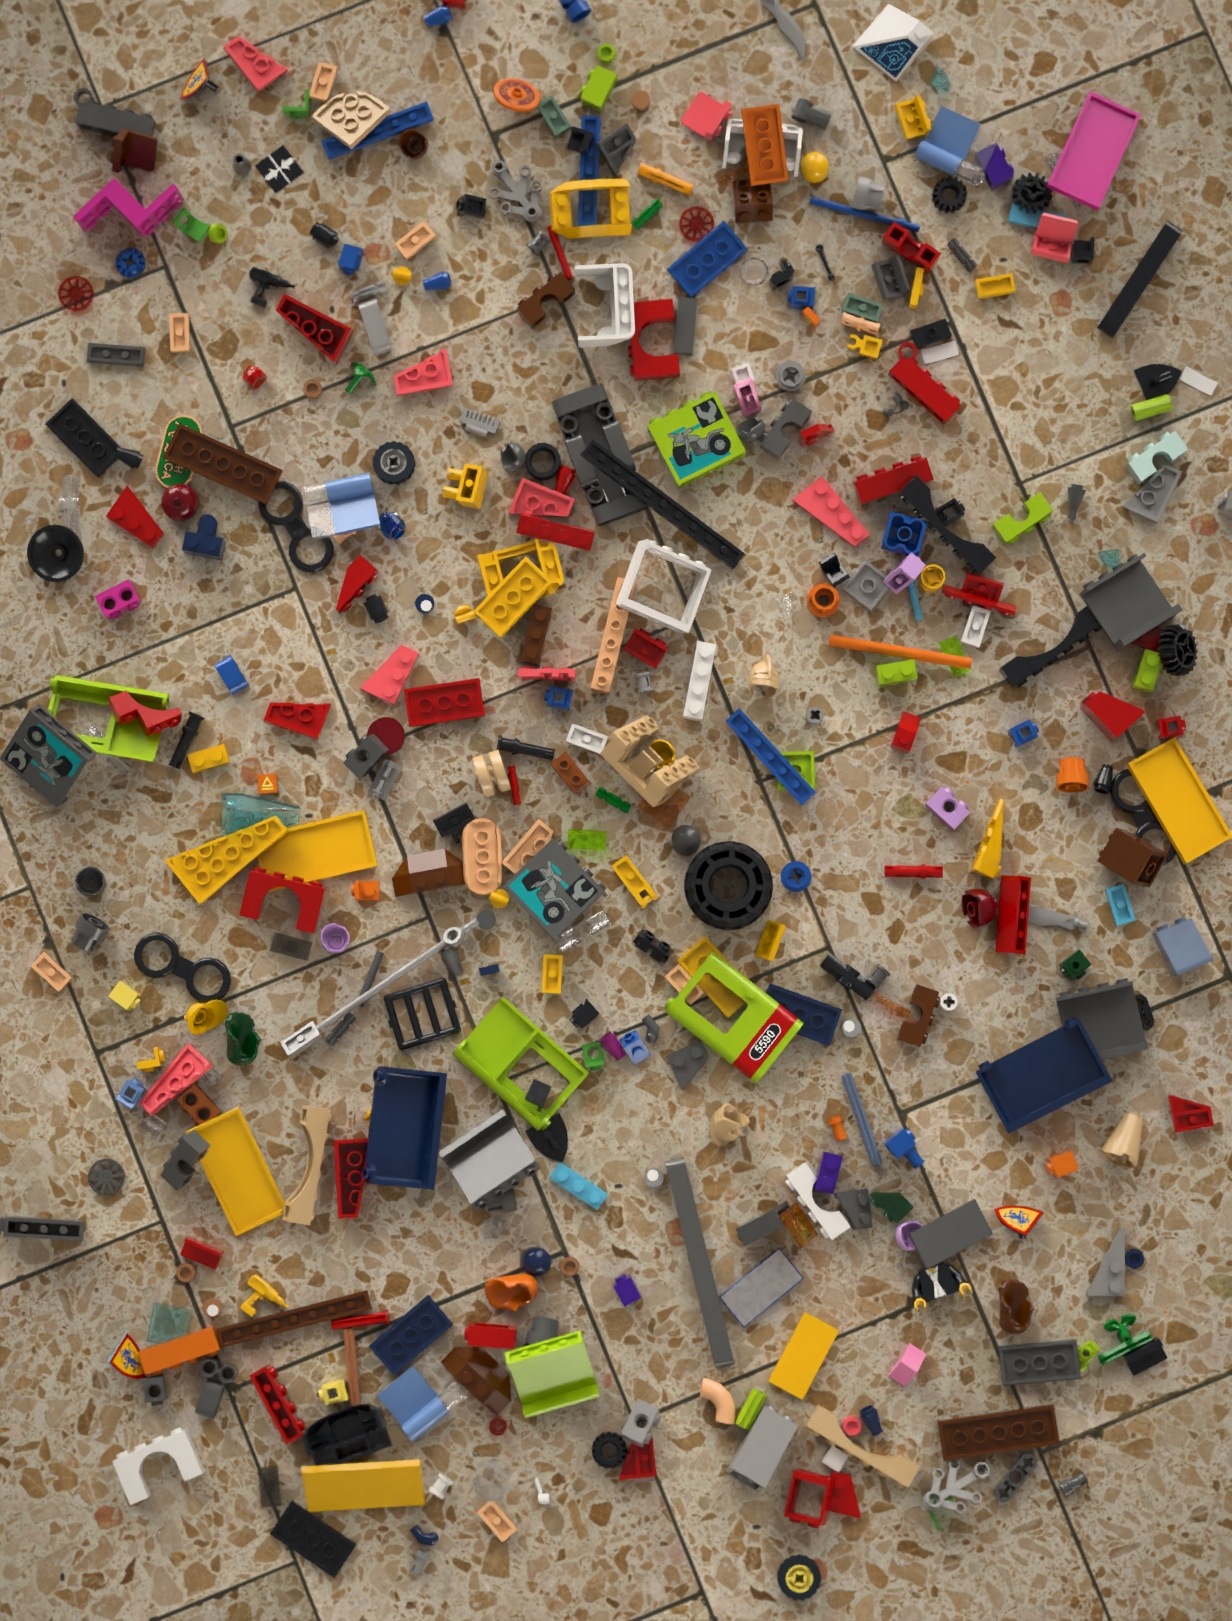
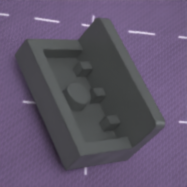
[871,255,911,301]

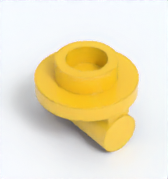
[392,267,412,286]
[454,606,475,624]
[489,889,510,909]

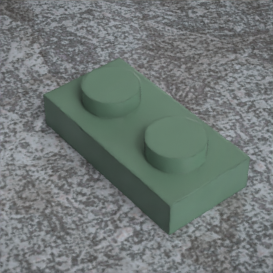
[537,95,571,138]
[841,293,884,323]

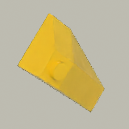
[970,799,1004,880]

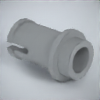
[409,1549,430,1576]

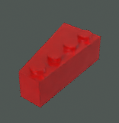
[275,294,354,364]
[333,1138,368,1219]

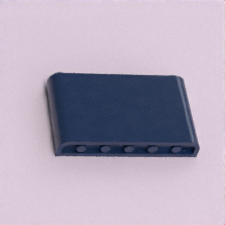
[976,1017,1113,1134]
[362,1066,447,1190]

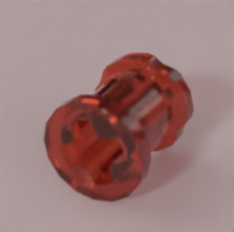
[489,1416,507,1436]

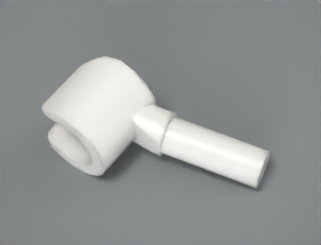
[534,1478,550,1505]

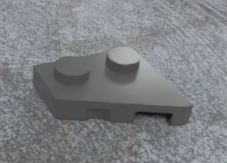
[595,123,637,175]

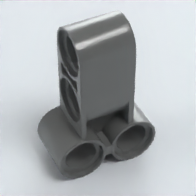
[195,1357,239,1419]

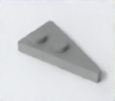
[1086,1227,1125,1297]

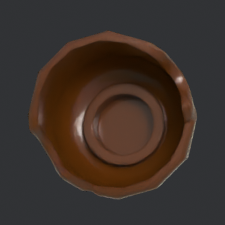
[398,129,429,160]

